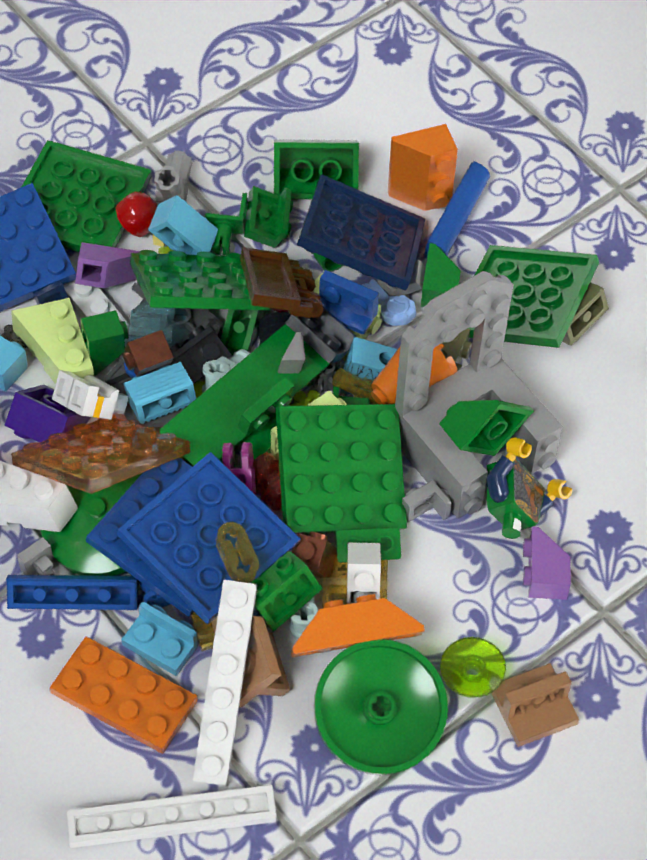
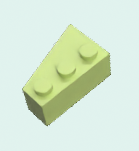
[11,298,94,384]

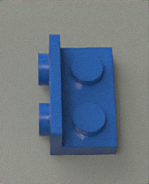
[319,270,379,335]

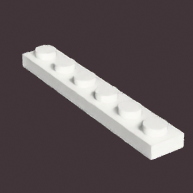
[192,580,257,786]
[67,785,277,848]

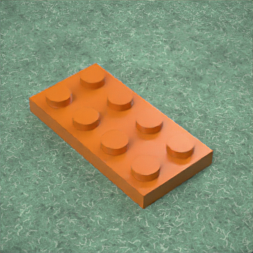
[49,636,198,754]

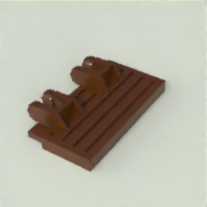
[240,247,324,318]

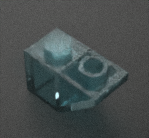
[128,300,175,343]

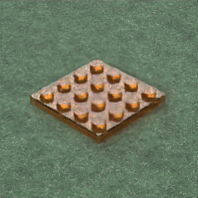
[11,414,191,494]

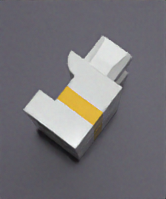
[52,370,128,420]

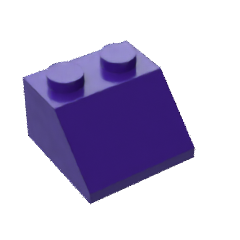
[4,384,91,452]

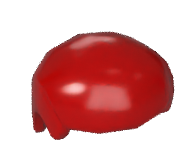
[116,191,158,237]

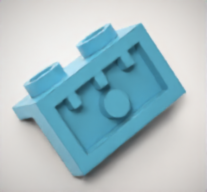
[121,602,198,676]

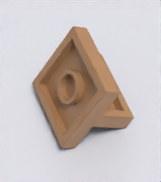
[239,616,291,707]
[490,663,579,747]

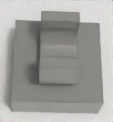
[17,537,55,575]

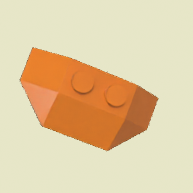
[290,594,425,658]

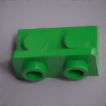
[334,527,401,563]
[250,551,323,632]

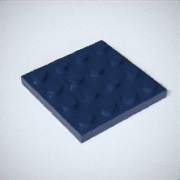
[297,174,426,291]

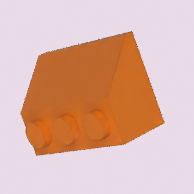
[387,124,458,211]

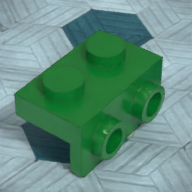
[244,186,293,248]

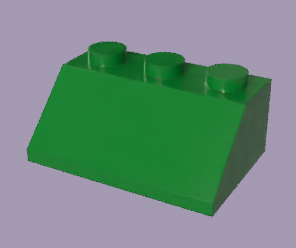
[274,140,359,199]

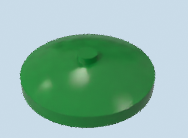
[41,455,146,576]
[313,639,448,775]

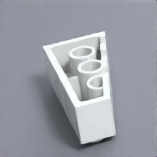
[0,461,78,532]

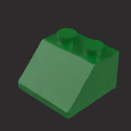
[439,400,534,456]

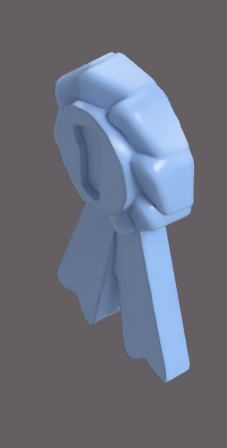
[362,279,416,326]

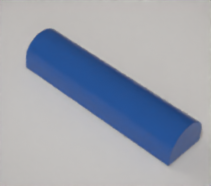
[423,161,490,259]
[6,575,139,610]

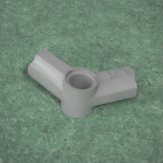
[154,151,192,202]

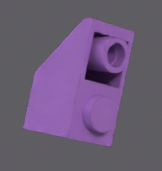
[75,242,140,288]
[523,527,571,600]

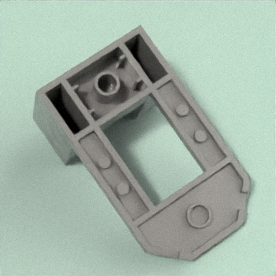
[395,271,563,519]

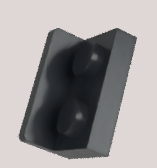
[285,307,356,363]
[169,325,232,384]

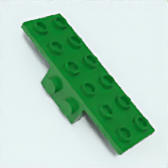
[159,324,330,467]

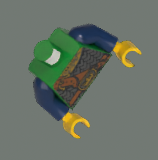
[486,437,572,539]

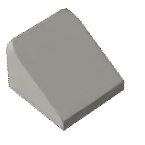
[277,332,305,374]

